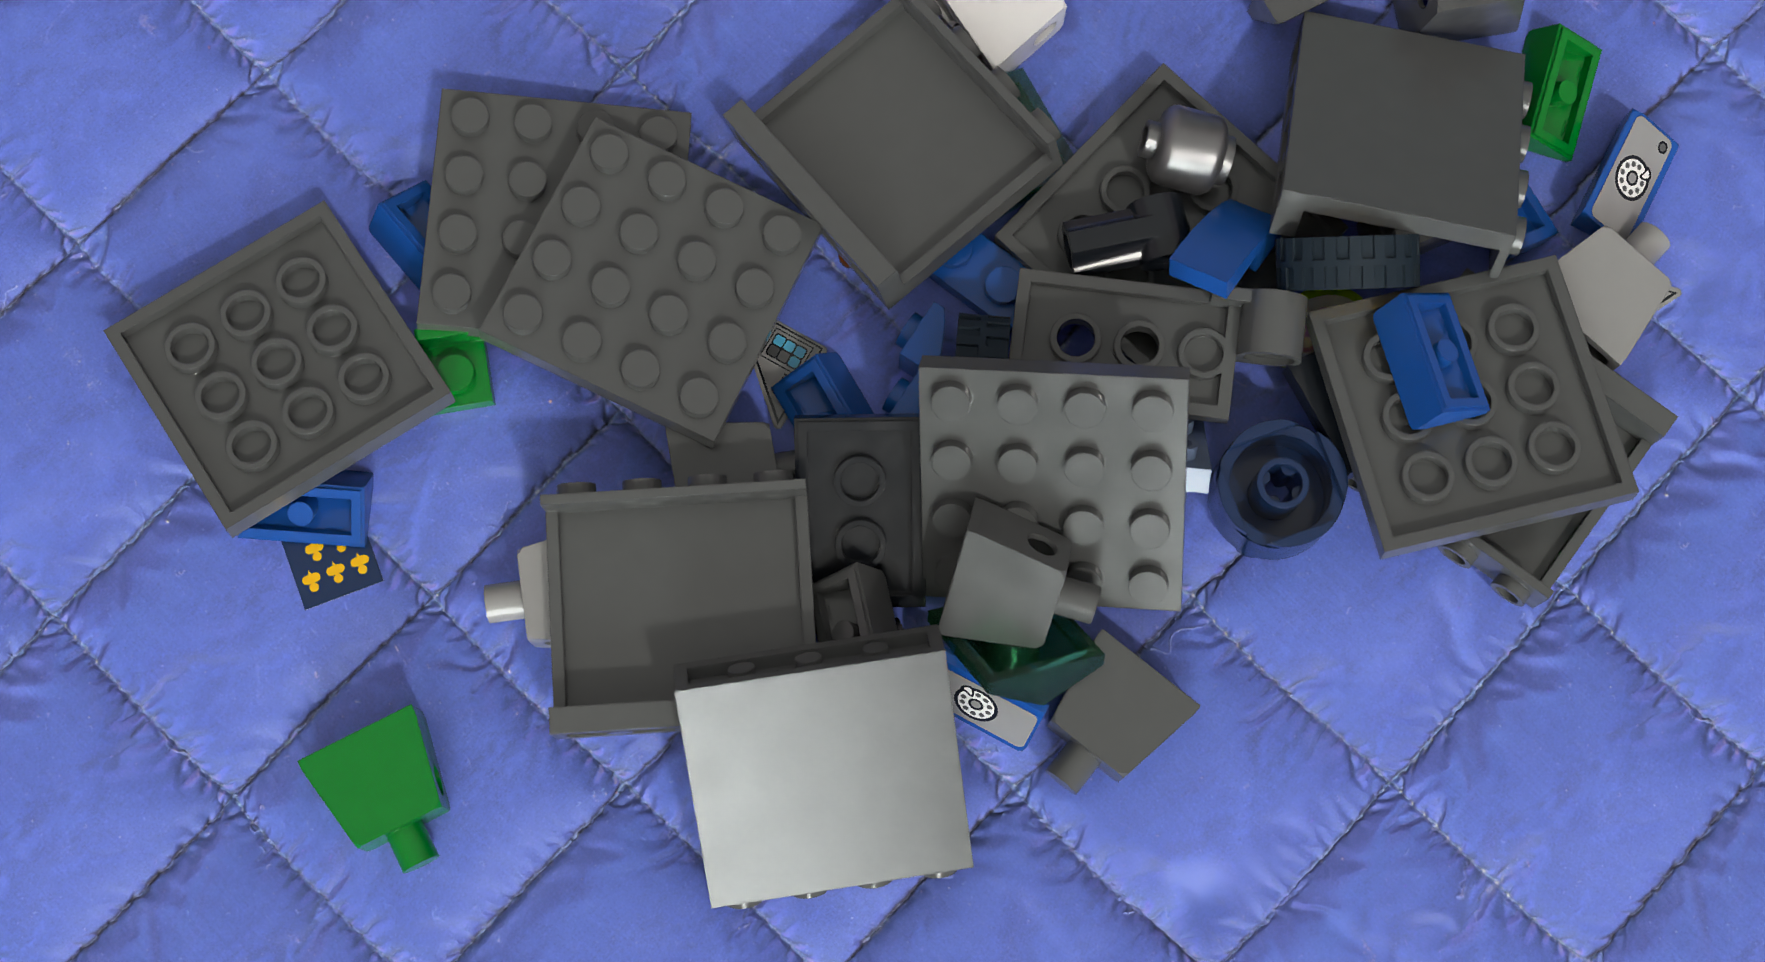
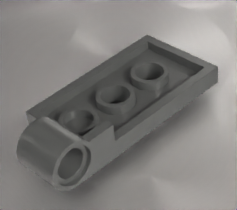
[1009,268,1308,424]

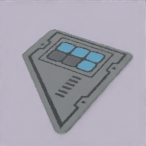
[754,321,827,429]

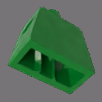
[297,704,450,874]

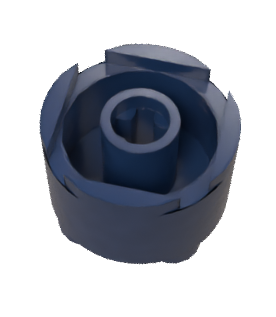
[1208,419,1348,560]

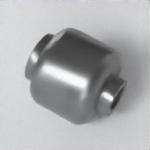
[1138,105,1236,195]

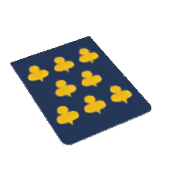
[281,537,384,610]

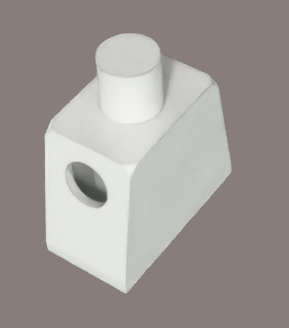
[935,0,1067,75]

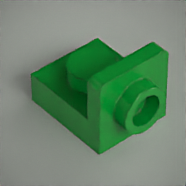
[414,329,496,415]

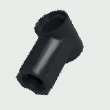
[1061,192,1190,276]

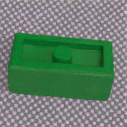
[1521,23,1602,162]

